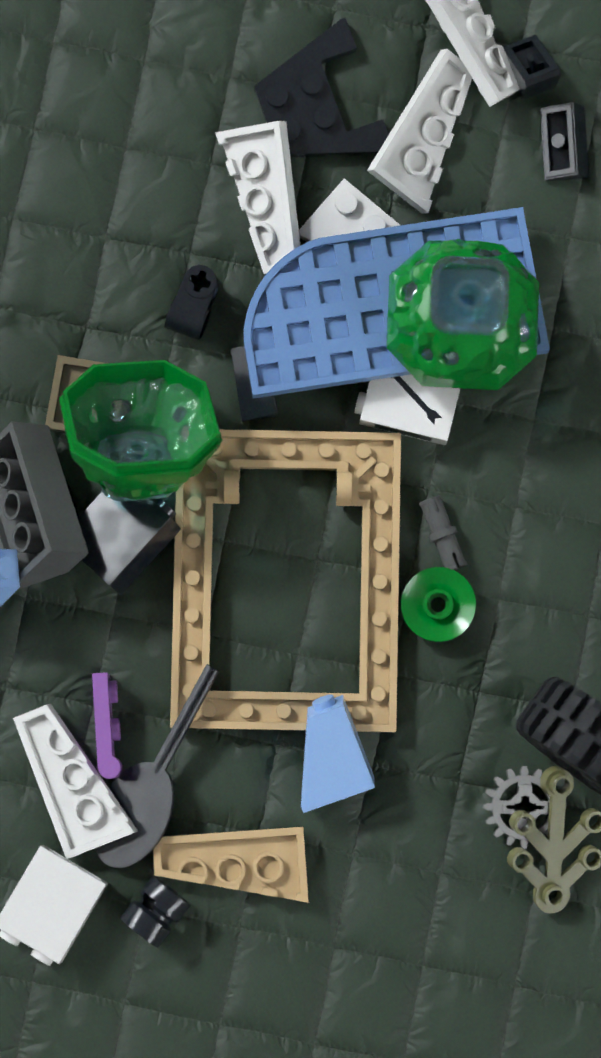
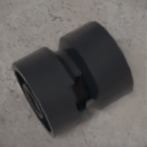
[120,875,191,948]

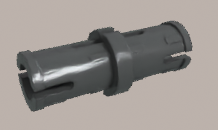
[419,495,468,570]

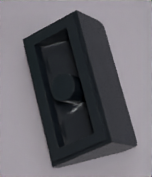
[540,102,589,181]
[231,346,278,422]

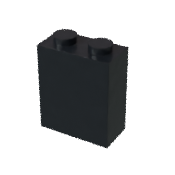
[78,490,181,595]

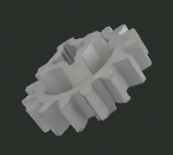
[483,766,566,849]

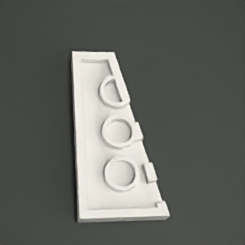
[367,49,472,213]
[215,121,300,274]
[13,704,138,859]

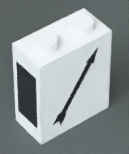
[354,374,460,446]

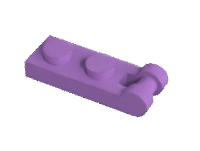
[92,673,123,779]

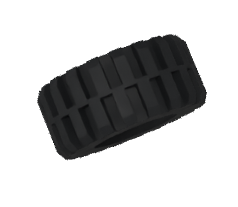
[516,676,601,795]

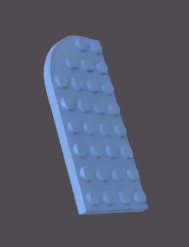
[244,207,550,399]

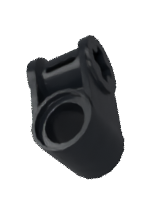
[164,265,219,340]

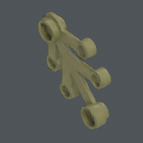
[507,766,601,913]

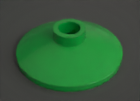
[401,567,476,642]

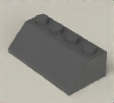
[0,421,88,590]

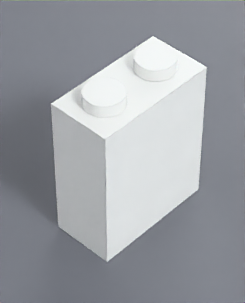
[0,845,108,966]

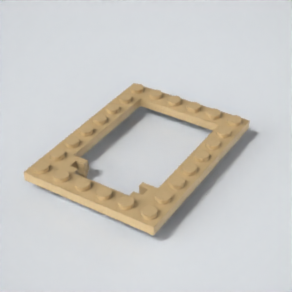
[170,429,401,732]

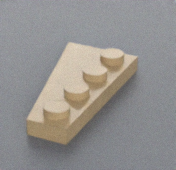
[153,827,309,903]

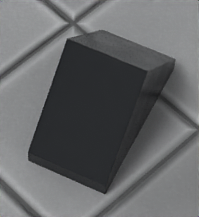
[503,35,561,100]

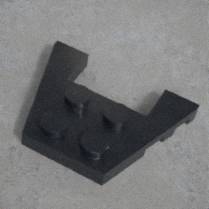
[254,18,389,157]

